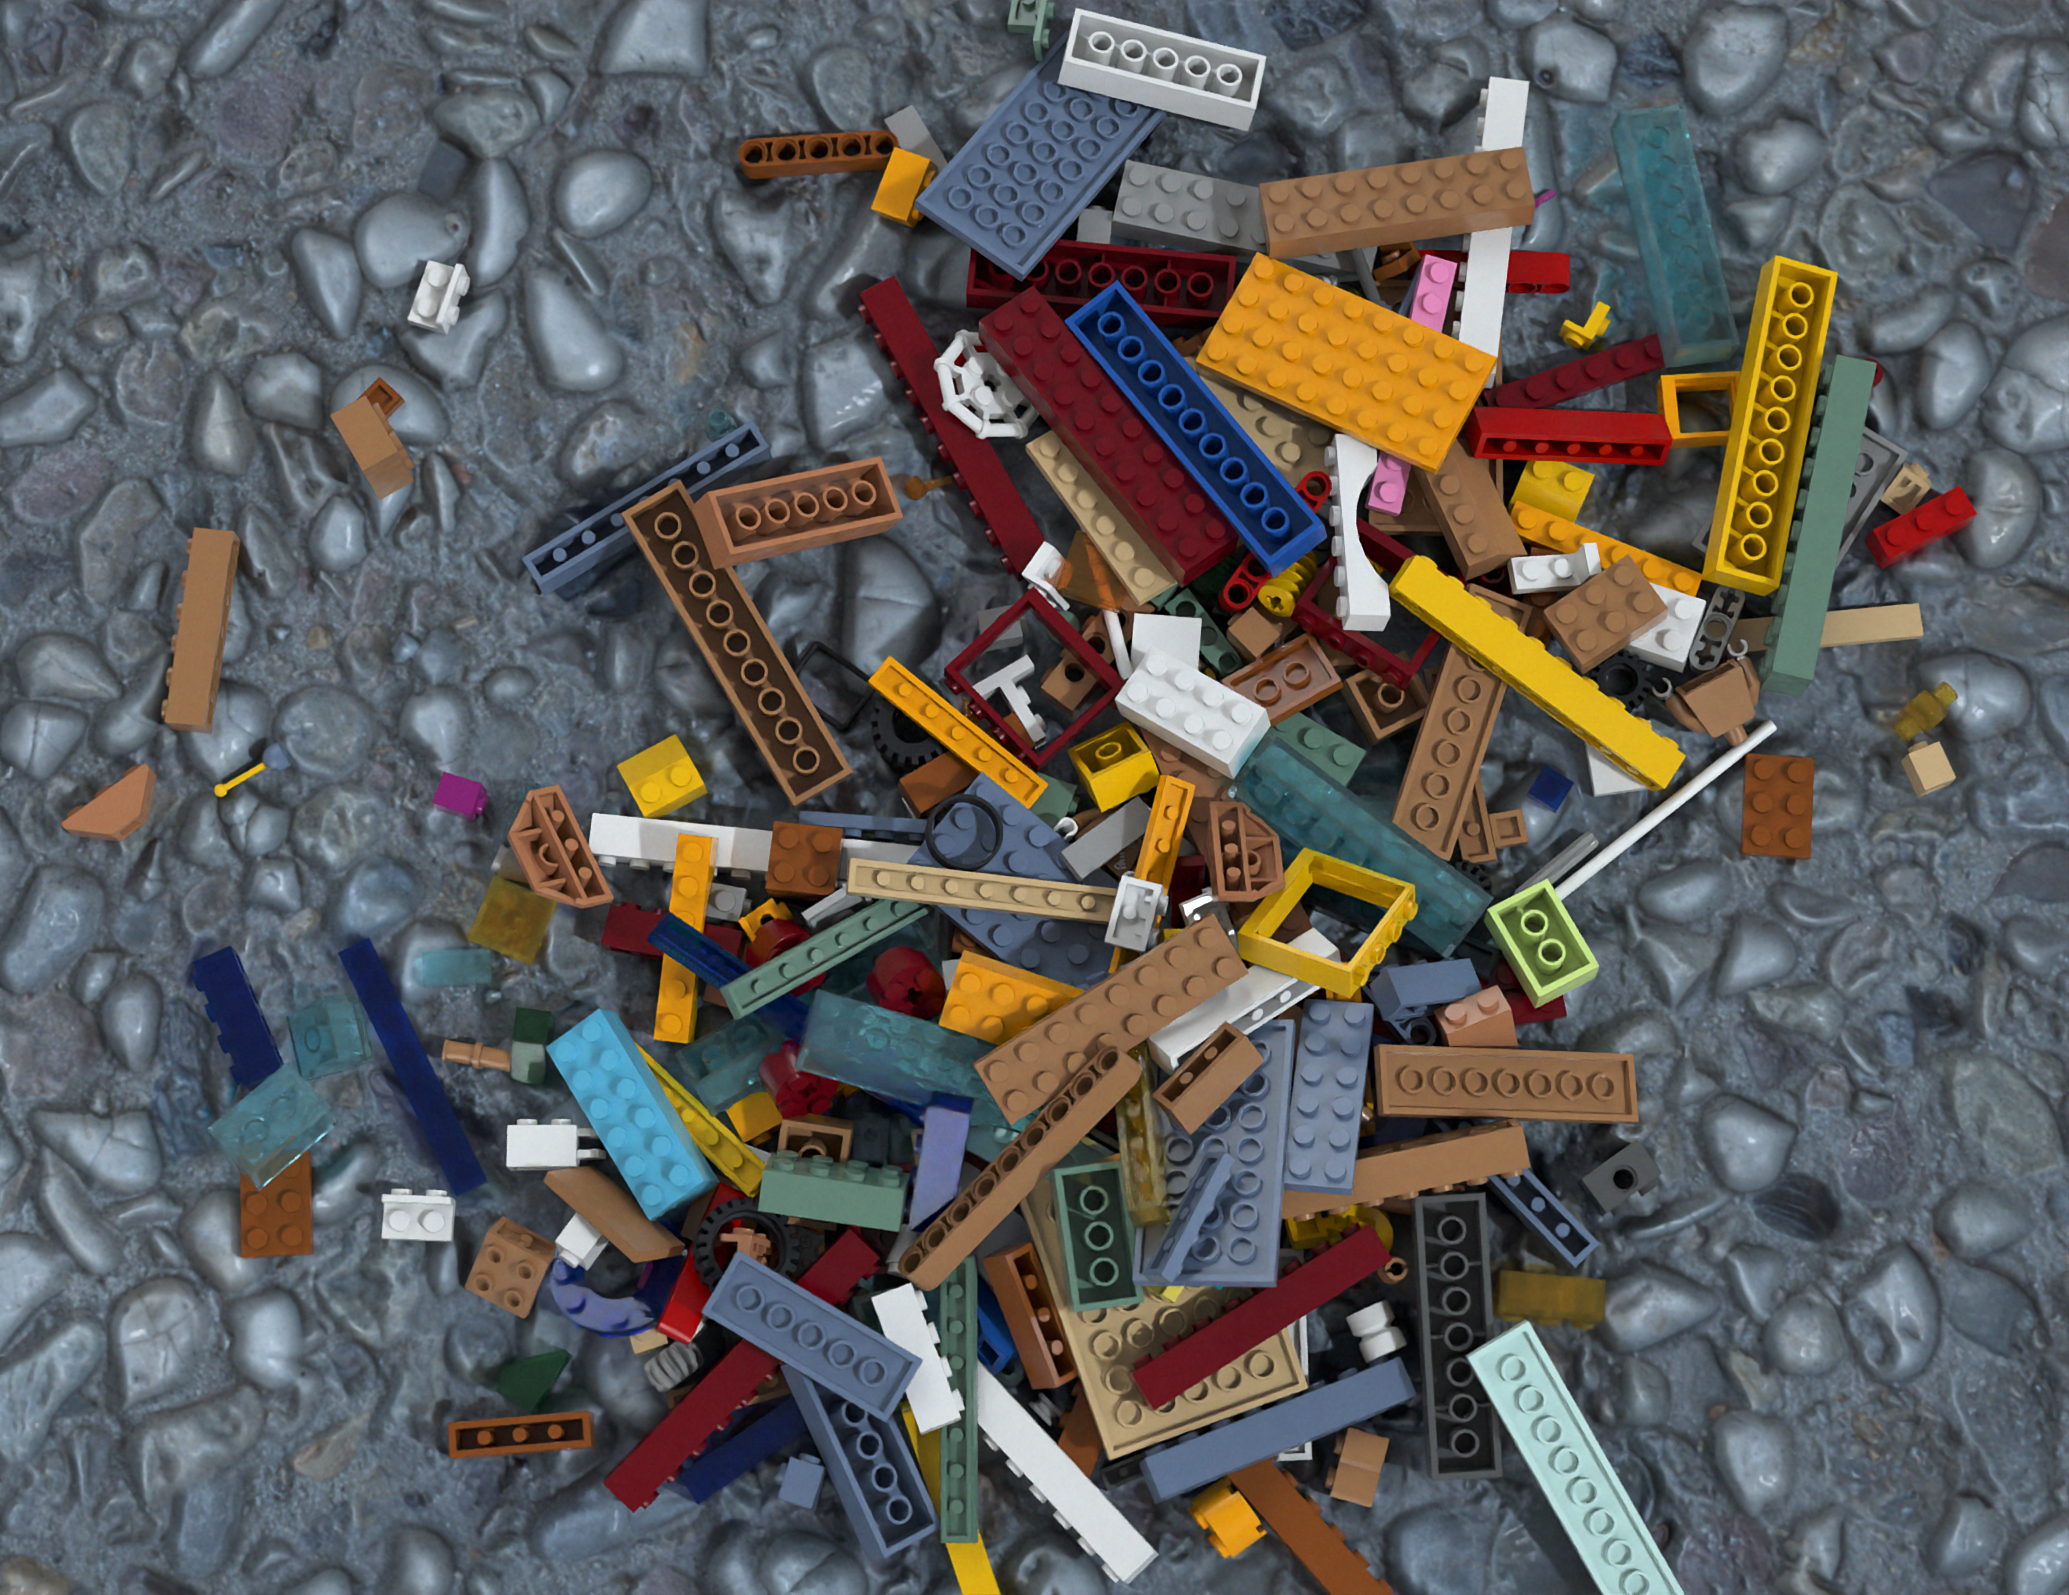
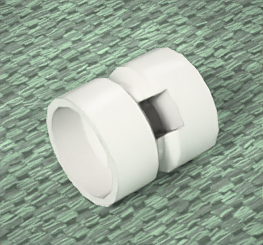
[1346,1300,1407,1363]

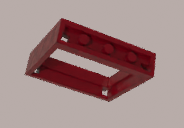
[1290,517,1467,692]
[943,586,1126,772]

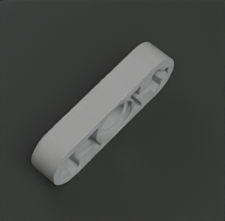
[1688,585,1745,675]

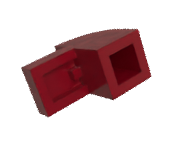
[1168,855,1205,929]

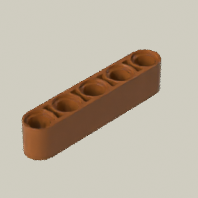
[738,130,899,179]

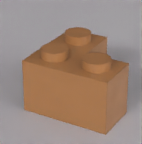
[1226,599,1301,666]

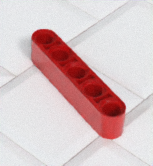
[1409,250,1570,294]
[1218,471,1332,613]
[655,1182,749,1346]

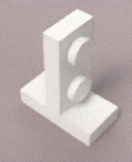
[1507,542,1602,595]
[972,655,1048,749]

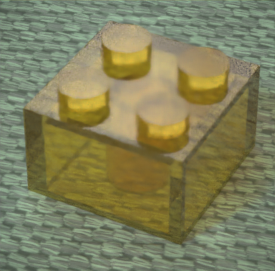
[467,875,560,966]

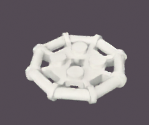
[934,329,1039,440]

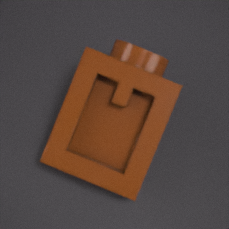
[1372,241,1421,283]

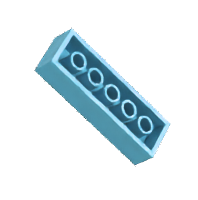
[546,1008,720,1222]

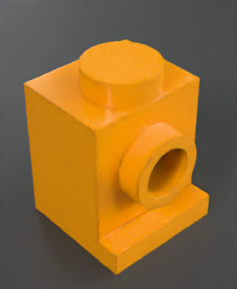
[738,898,794,943]

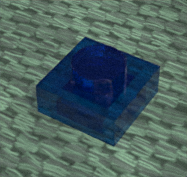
[1526,765,1574,813]

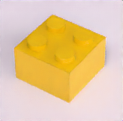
[1067,720,1160,812]

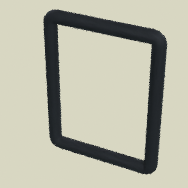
[793,641,876,731]

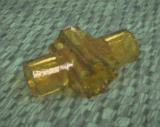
[1893,682,1958,742]

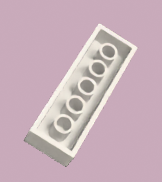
[1058,8,1266,131]

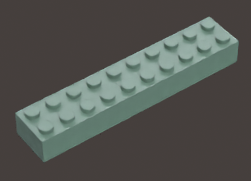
[1757,354,1877,698]

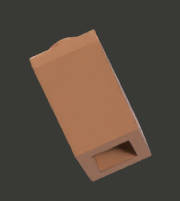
[61,763,156,842]

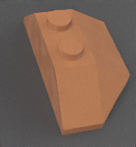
[507,785,614,909]
[1208,801,1285,903]

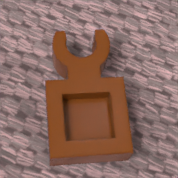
[1171,326,1214,357]

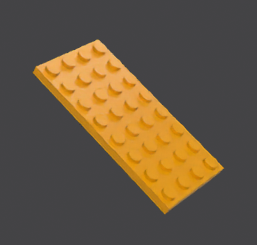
[1195,252,1497,475]

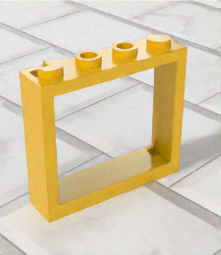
[1237,847,1418,998]

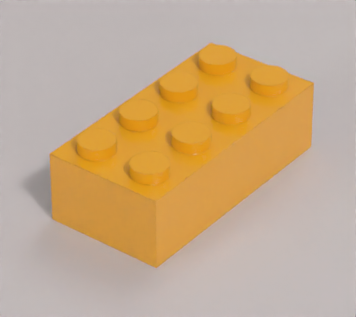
[938,950,1086,1045]

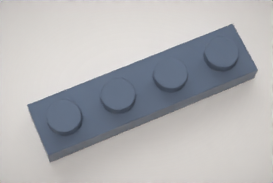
[799,811,938,843]
[1143,1151,1235,1283]

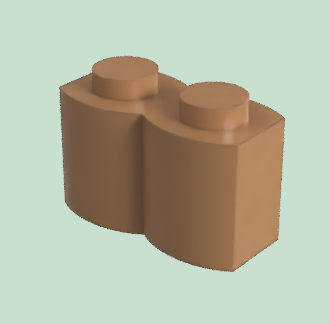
[1324,1427,1389,1508]

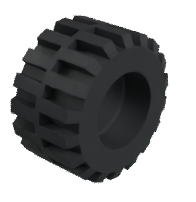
[871,683,951,773]

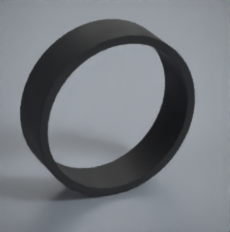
[925,794,1003,872]

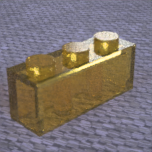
[1494,1270,1606,1330]

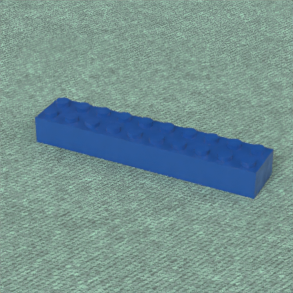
[1064,280,1327,579]

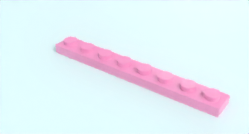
[1365,254,1457,517]

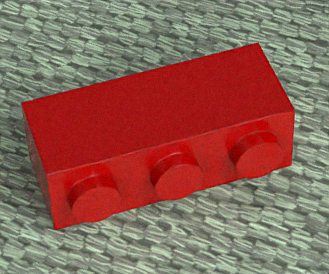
[1865,486,1977,569]

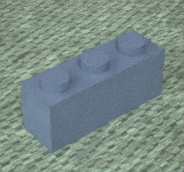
[1370,957,1483,1021]

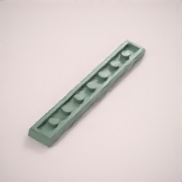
[719,899,935,1020]
[940,1256,978,1543]

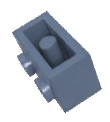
[776,1453,828,1511]

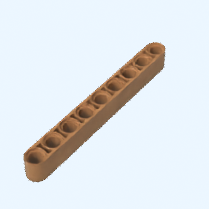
[898,1045,1141,1291]

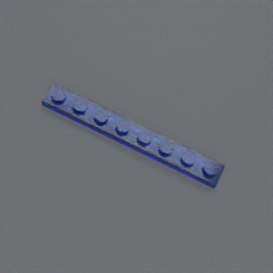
[338,938,489,1197]

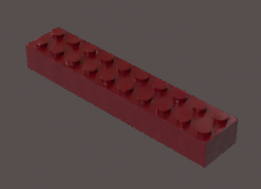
[978,286,1239,588]

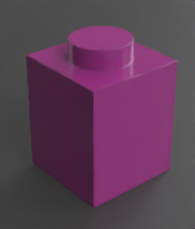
[432,772,489,822]

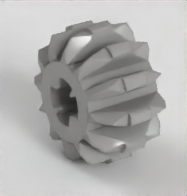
[644,1341,705,1392]

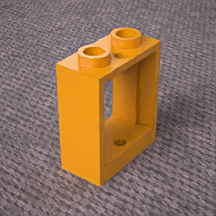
[1656,371,1741,449]

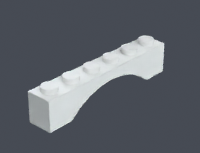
[1324,434,1391,631]

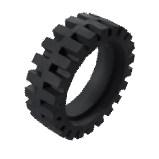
[692,1197,800,1294]

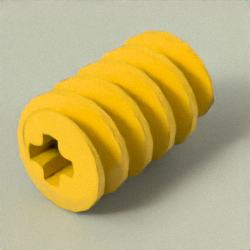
[1257,550,1319,617]

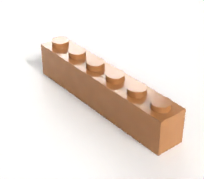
[161,527,241,734]

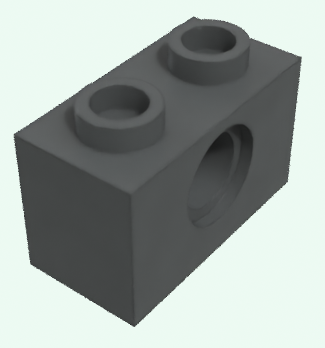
[1577,1139,1662,1216]

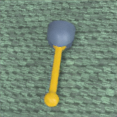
[214,741,292,797]

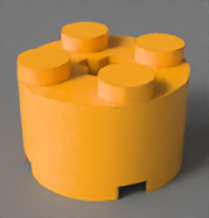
[1187,1476,1267,1559]

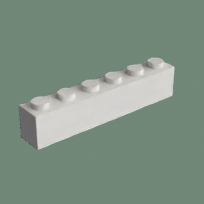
[1147,927,1341,1076]

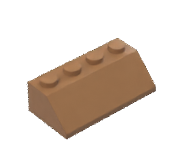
[1411,438,1528,581]

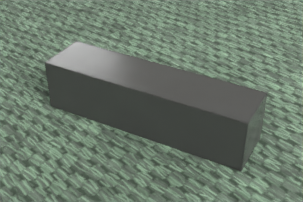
[1099,1438,1179,1492]

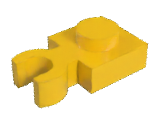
[1285,1211,1350,1251]

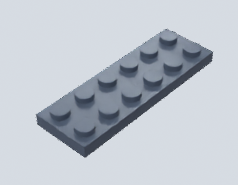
[1284,999,1374,1196]
[701,1250,923,1423]

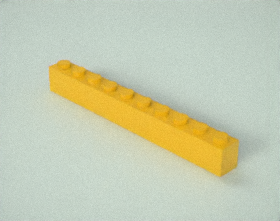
[1388,555,1686,792]

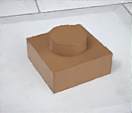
[1488,809,1529,850]

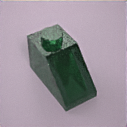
[511,1007,556,1085]
[495,1349,573,1415]

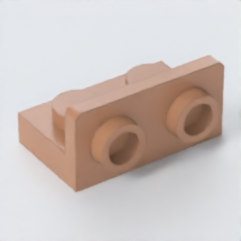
[720,1228,779,1271]

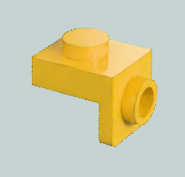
[1559,301,1611,351]

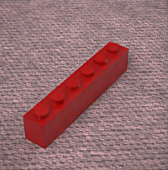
[1465,406,1673,466]

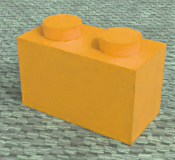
[871,147,938,228]

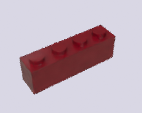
[601,901,747,977]

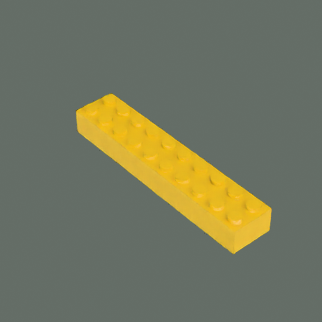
[1701,255,1838,596]

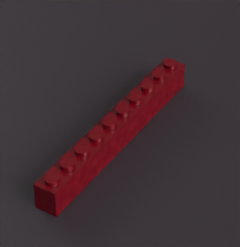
[857,275,1046,582]
[603,1225,880,1513]

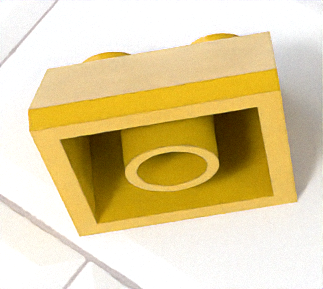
[1507,460,1595,523]
[616,734,708,819]

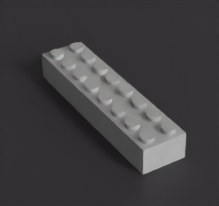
[1112,160,1378,288]

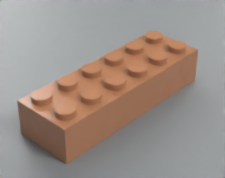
[692,456,903,570]

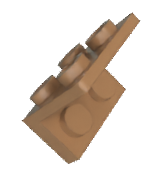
[465,1216,560,1319]

